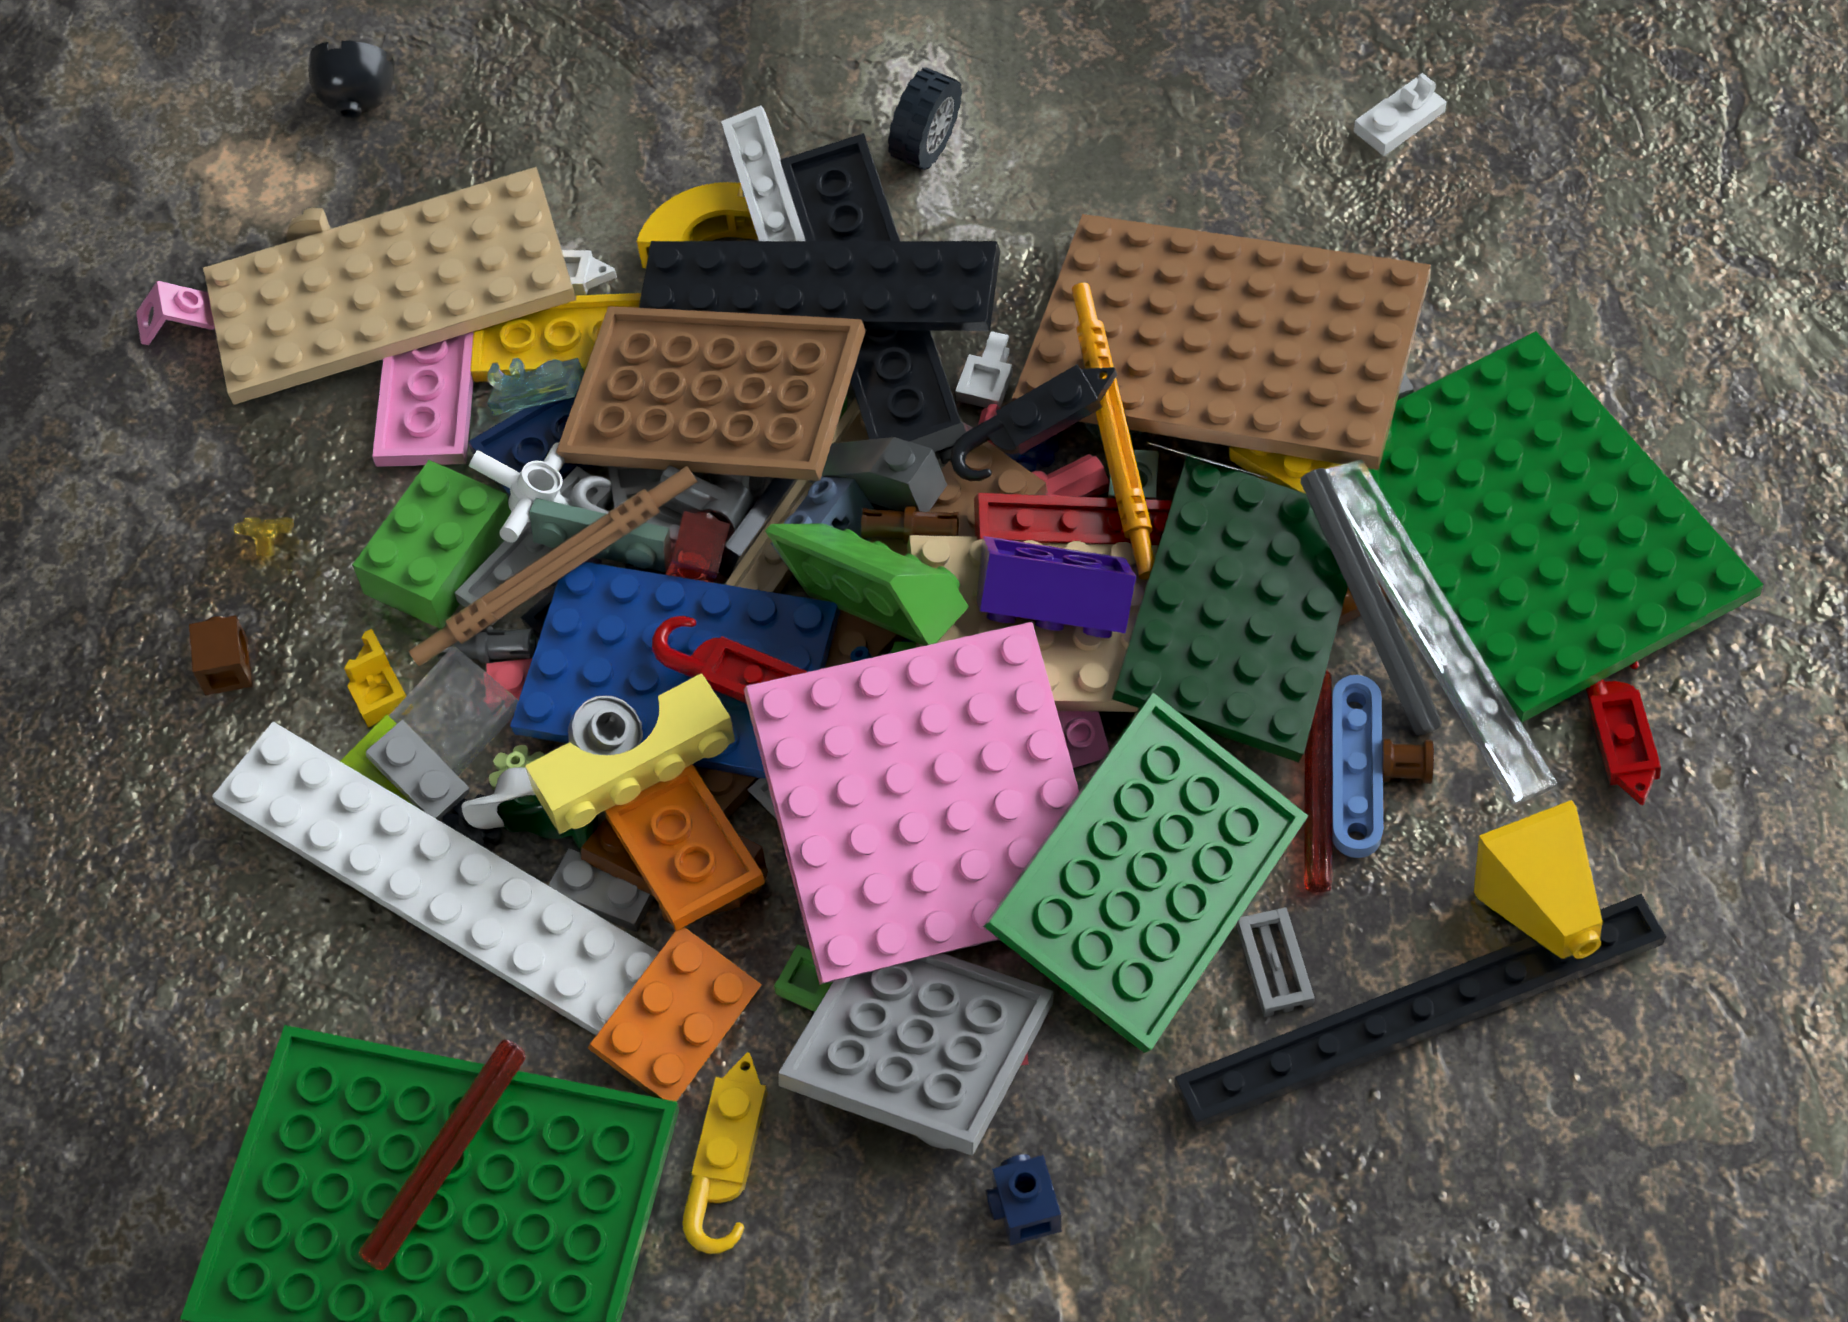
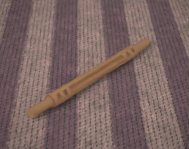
[409,466,698,667]

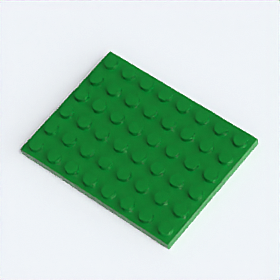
[1335,331,1764,723]
[180,1025,680,1322]

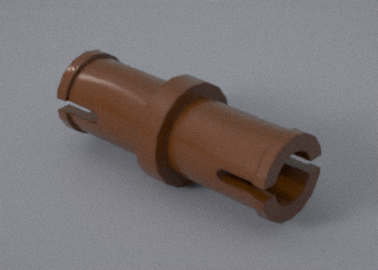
[861,506,959,544]

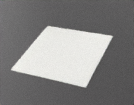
[1148,443,1267,478]

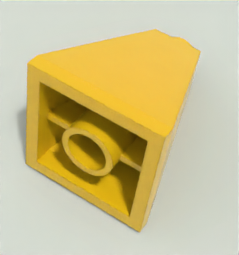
[1474,800,1603,959]

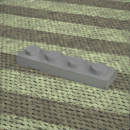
[455,466,613,626]

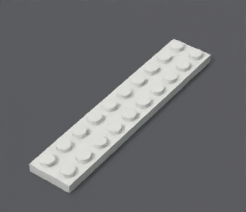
[212,722,659,1035]

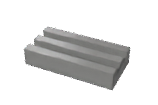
[1237,907,1315,1017]

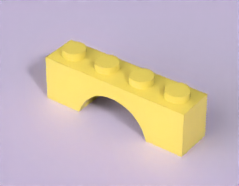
[525,673,735,834]

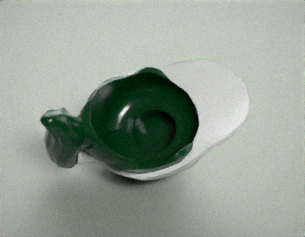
[462,767,598,852]

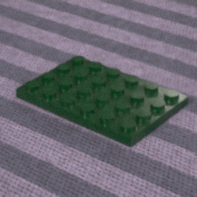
[1111,454,1367,763]

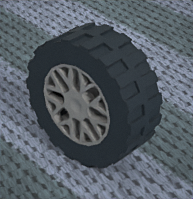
[888,67,962,170]

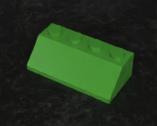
[765,523,969,646]

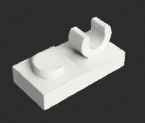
[1354,73,1447,156]

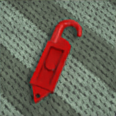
[652,616,807,704]
[1586,661,1661,806]

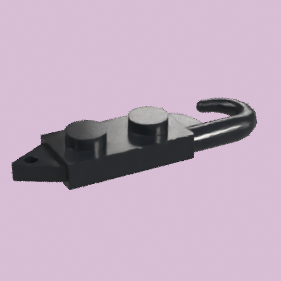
[950,364,1118,482]

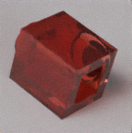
[665,511,730,583]

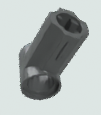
[658,465,754,542]

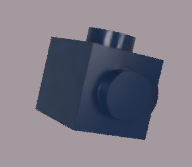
[985,1154,1062,1246]

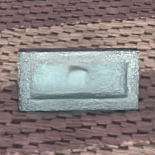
[487,358,585,416]

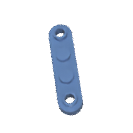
[1331,675,1383,858]

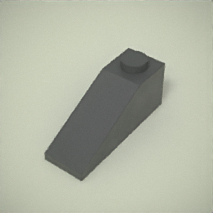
[809,437,947,512]

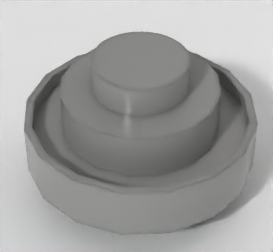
[568,696,643,755]

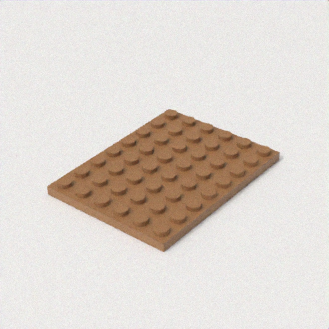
[1012,214,1431,470]

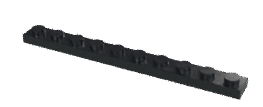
[1174,893,1666,1130]

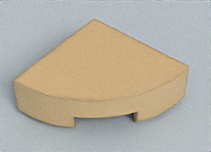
[286,208,330,242]

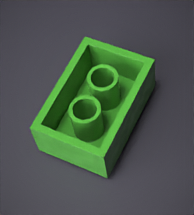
[352,460,511,629]

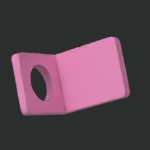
[136,281,215,345]
[1057,711,1109,768]

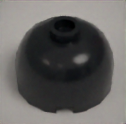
[308,41,395,118]

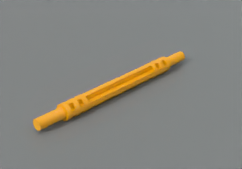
[1071,283,1154,579]

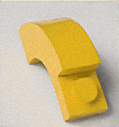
[636,182,758,268]

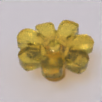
[233,517,294,557]

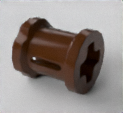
[1382,739,1434,784]

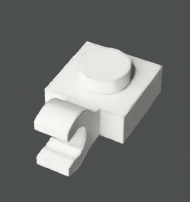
[955,331,1013,408]

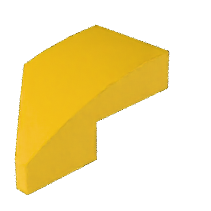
[344,628,411,728]

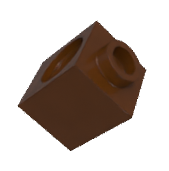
[189,615,252,696]

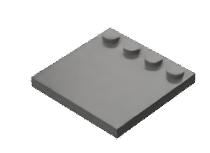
[778,954,1054,1156]

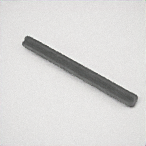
[1300,468,1442,736]

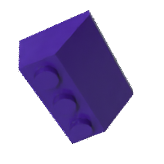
[977,536,1136,638]

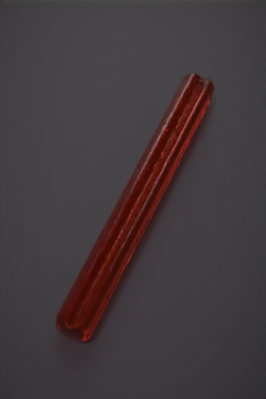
[1304,670,1333,893]
[359,1039,526,1270]

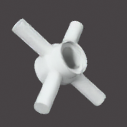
[469,443,572,543]

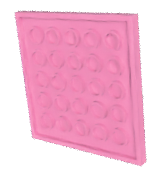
[744,622,1079,985]

